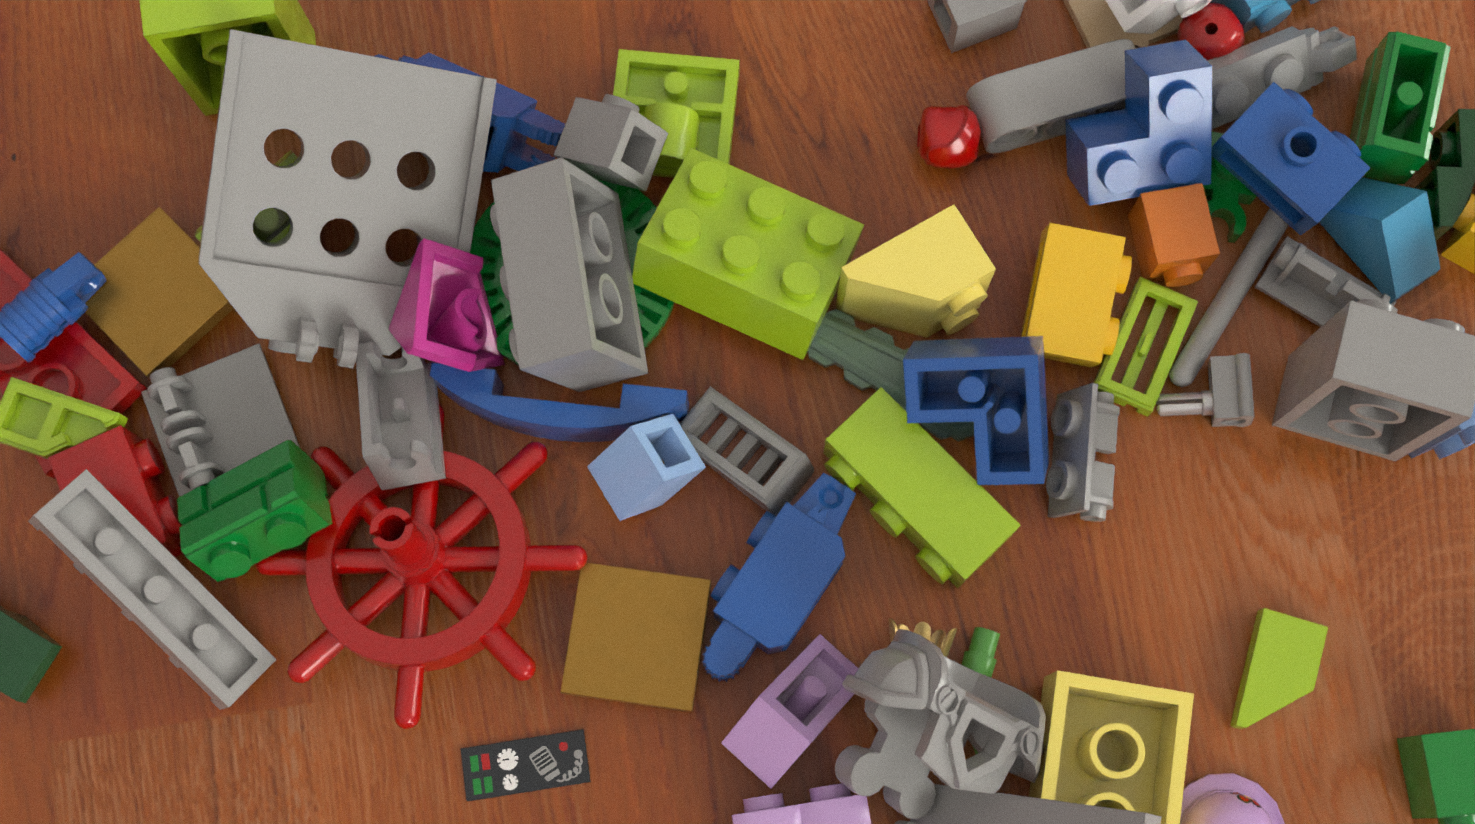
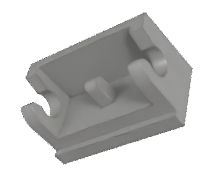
[356,341,446,490]

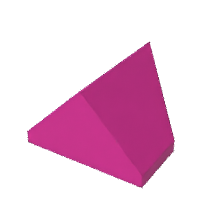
[388,238,505,372]

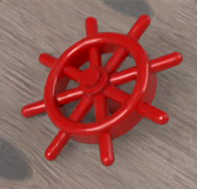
[255,405,588,729]

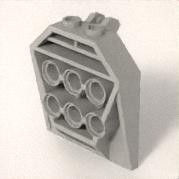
[198,29,497,368]

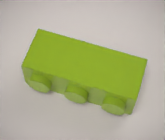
[823,387,1021,588]

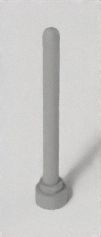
[1169,208,1288,387]

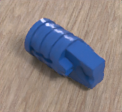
[0,252,107,363]

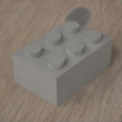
[490,157,648,392]
[1272,299,1475,461]

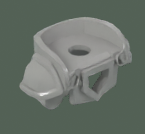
[835,629,1046,819]

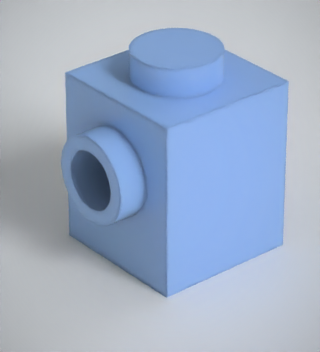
[587,413,706,521]

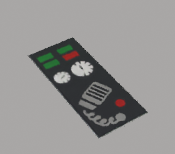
[461,729,591,802]

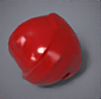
[1177,3,1245,60]
[917,105,981,169]

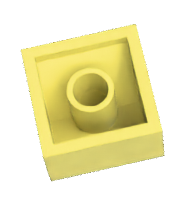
[835,204,996,338]

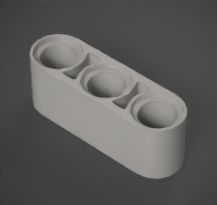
[966,39,1135,153]

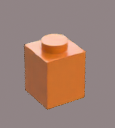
[1128,183,1220,287]

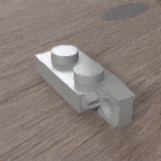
[1207,26,1357,129]

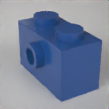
[1211,82,1370,236]

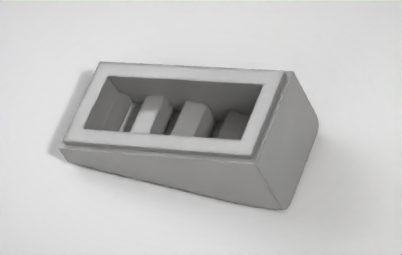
[680,386,814,516]

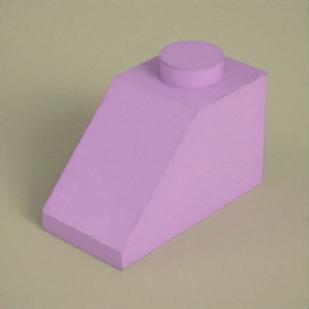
[721,634,859,789]

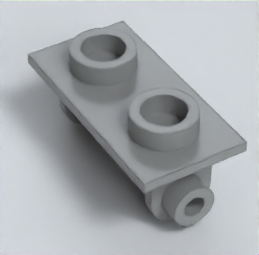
[1255,236,1398,327]
[1046,383,1120,522]

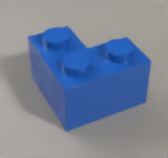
[1065,40,1212,206]
[903,336,1049,485]

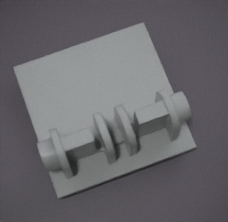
[141,344,300,497]

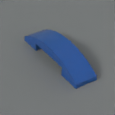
[430,363,689,442]

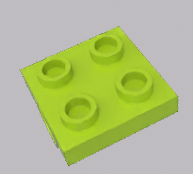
[613,49,740,178]

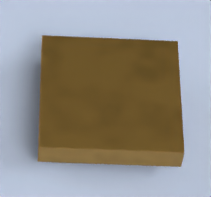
[85,207,234,378]
[561,562,711,712]

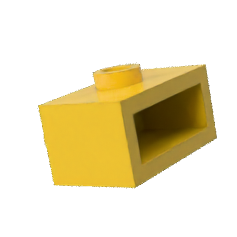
[1021,222,1132,368]

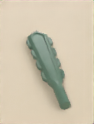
[808,309,974,442]

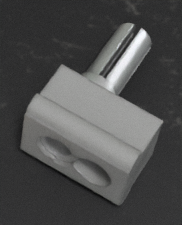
[1156,353,1255,427]

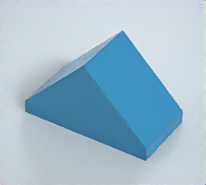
[1319,177,1441,304]

